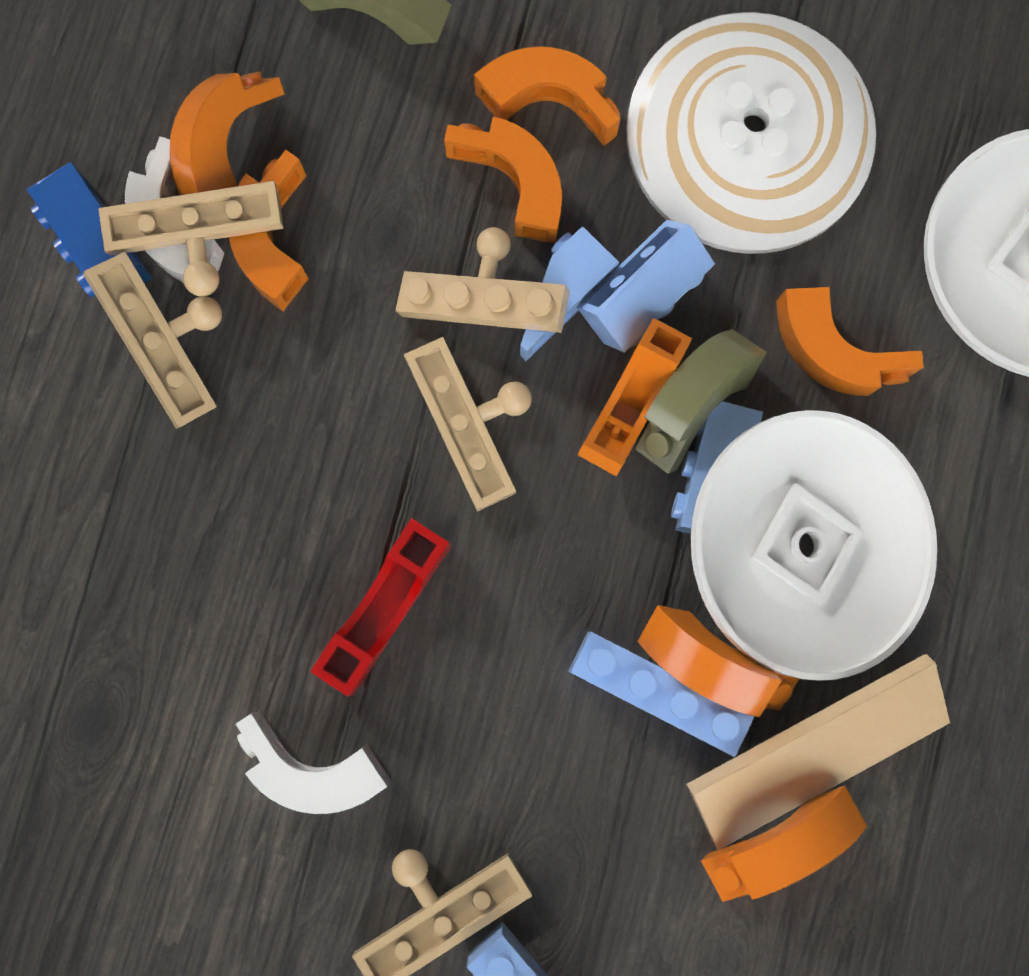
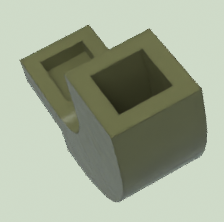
[300,0,452,45]
[635,329,767,474]

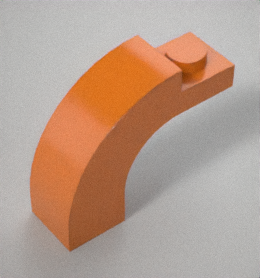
[474,47,621,146]
[169,72,284,195]
[444,117,562,243]
[229,150,309,311]
[776,287,924,396]
[577,318,692,476]
[637,605,800,717]
[701,785,867,902]

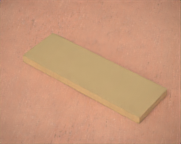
[687,654,950,850]

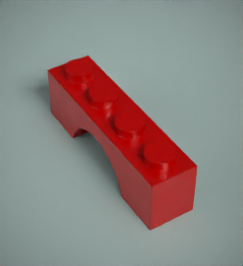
[310,518,452,697]

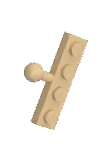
[98,181,284,296]
[395,227,570,333]
[83,252,222,429]
[404,337,532,512]
[352,849,532,976]

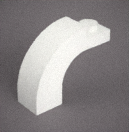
[125,136,224,283]
[236,711,392,814]

